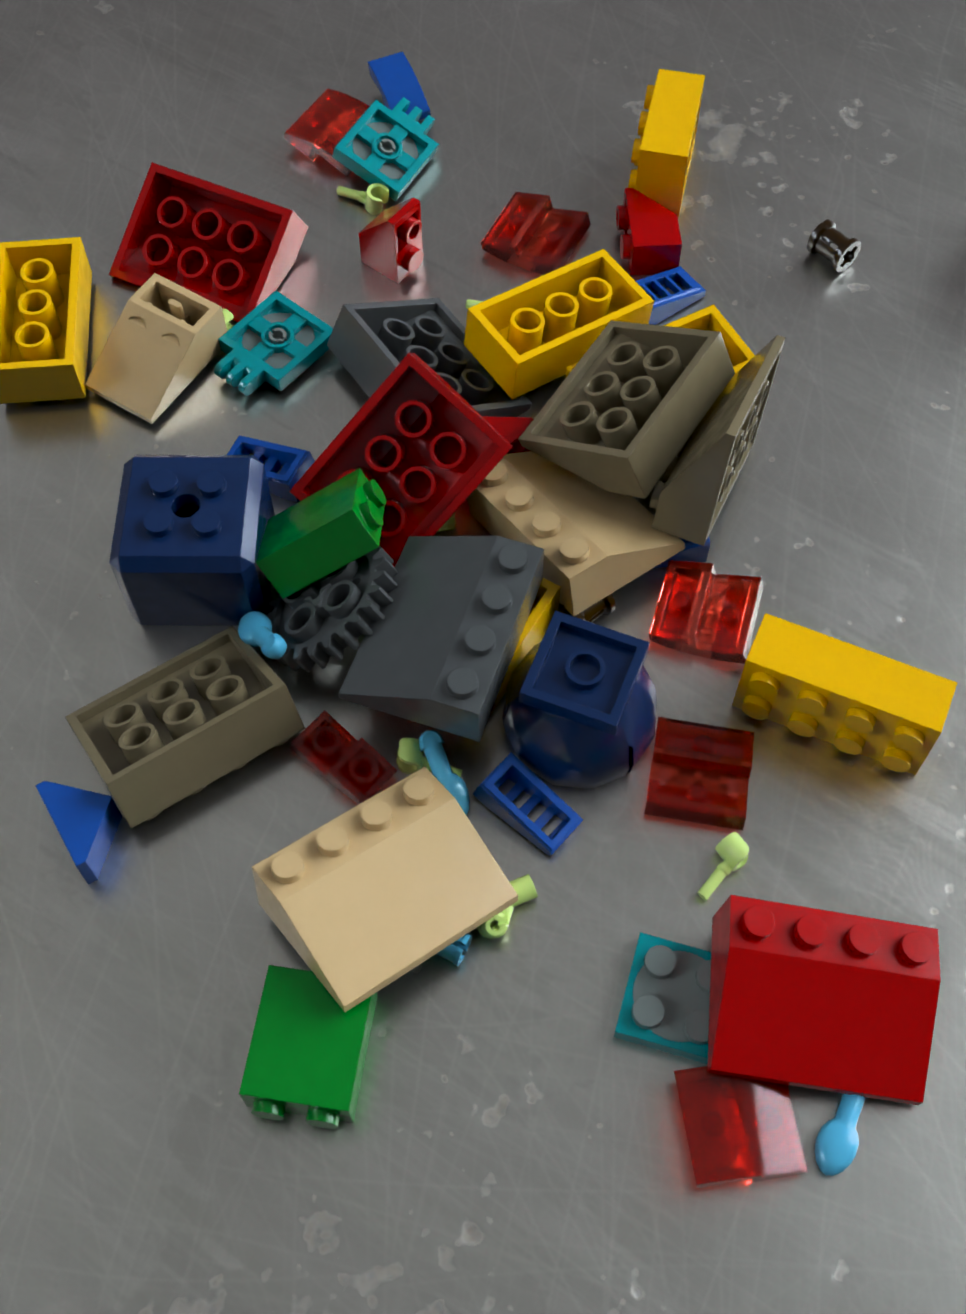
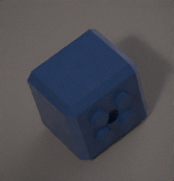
[109,455,275,626]

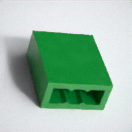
[256,468,386,599]
[239,965,378,1129]

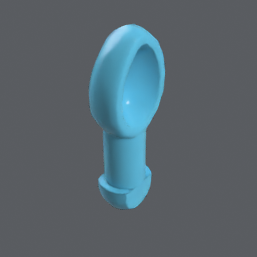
[238,611,287,659]
[419,730,470,816]
[814,1094,868,1176]

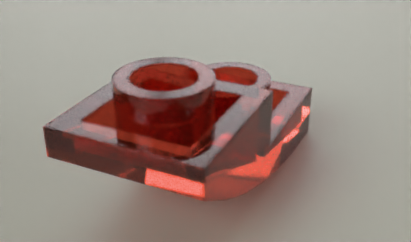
[290,710,397,804]

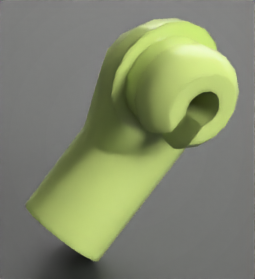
[477,874,538,939]

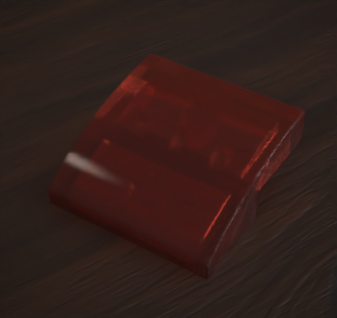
[283,89,370,177]
[481,192,591,275]
[649,560,764,664]
[644,717,754,831]
[674,1066,808,1188]

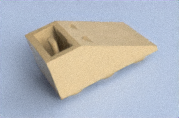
[85,273,227,424]

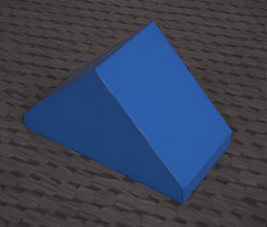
[35,781,122,885]

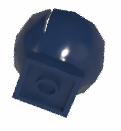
[502,610,657,789]

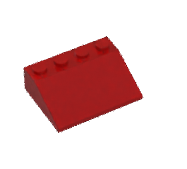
[109,162,308,323]
[289,352,513,567]
[707,895,941,1105]

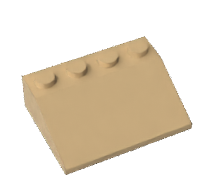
[467,451,685,616]
[252,767,518,1013]

